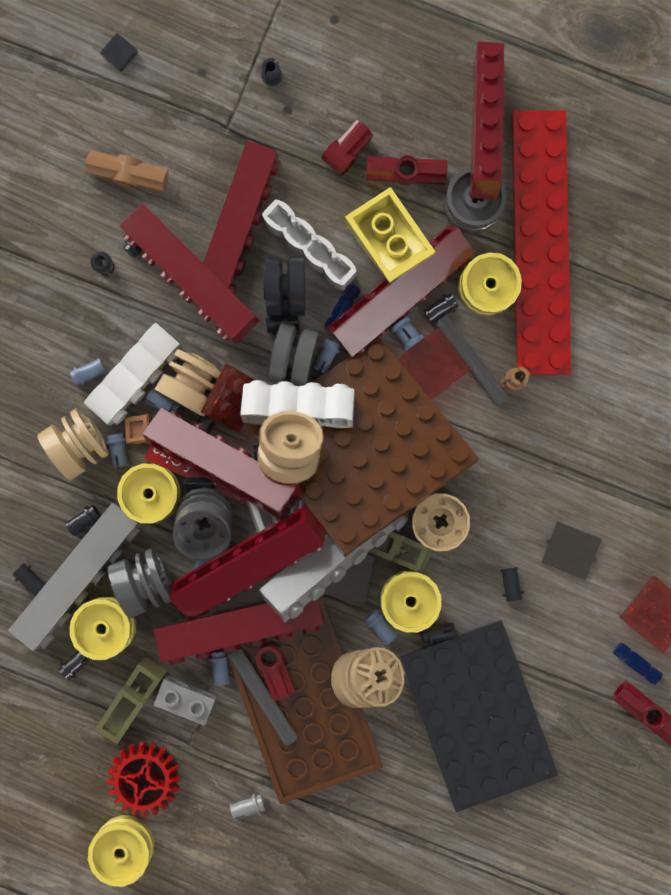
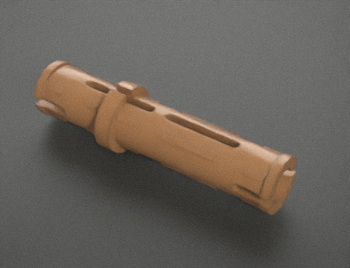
[500,367,529,393]

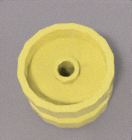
[458,252,522,316]
[117,464,182,523]
[380,570,441,632]
[70,597,136,660]
[88,815,155,887]

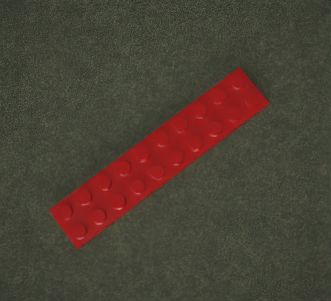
[512,110,571,376]

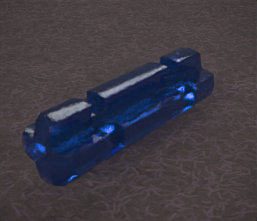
[324,283,360,330]
[613,642,663,685]

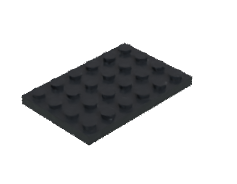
[400,620,558,812]

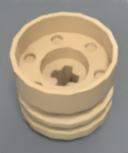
[155,349,227,417]
[37,408,110,481]
[412,493,470,551]
[331,647,404,708]

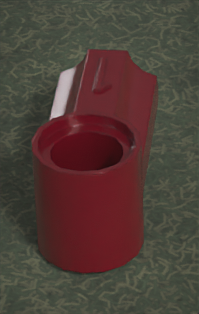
[321,120,374,176]
[256,643,296,700]

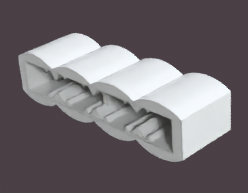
[262,199,356,291]
[84,323,182,426]
[241,380,355,428]

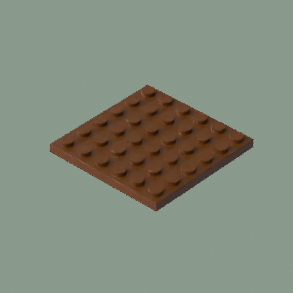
[248,337,478,557]

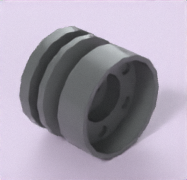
[173,488,233,561]
[108,548,172,618]

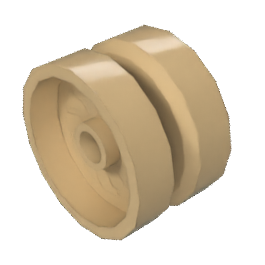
[257,411,323,484]

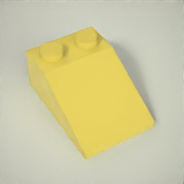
[345,187,436,283]

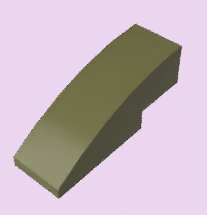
[369,532,433,574]
[95,656,167,744]

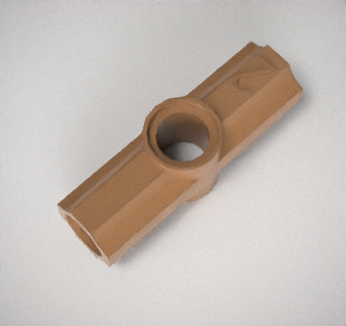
[85,150,169,193]

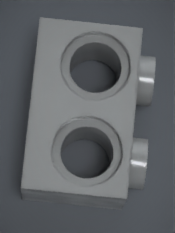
[154,675,218,726]

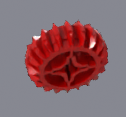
[106,741,181,818]

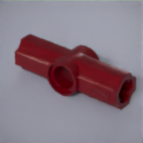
[366,155,448,186]
[611,680,671,746]

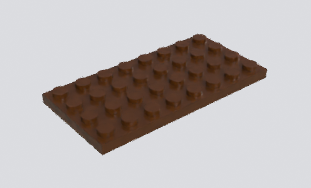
[211,570,383,805]

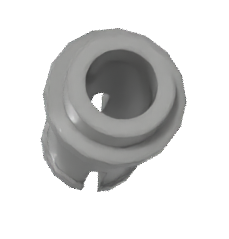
[230,793,266,821]

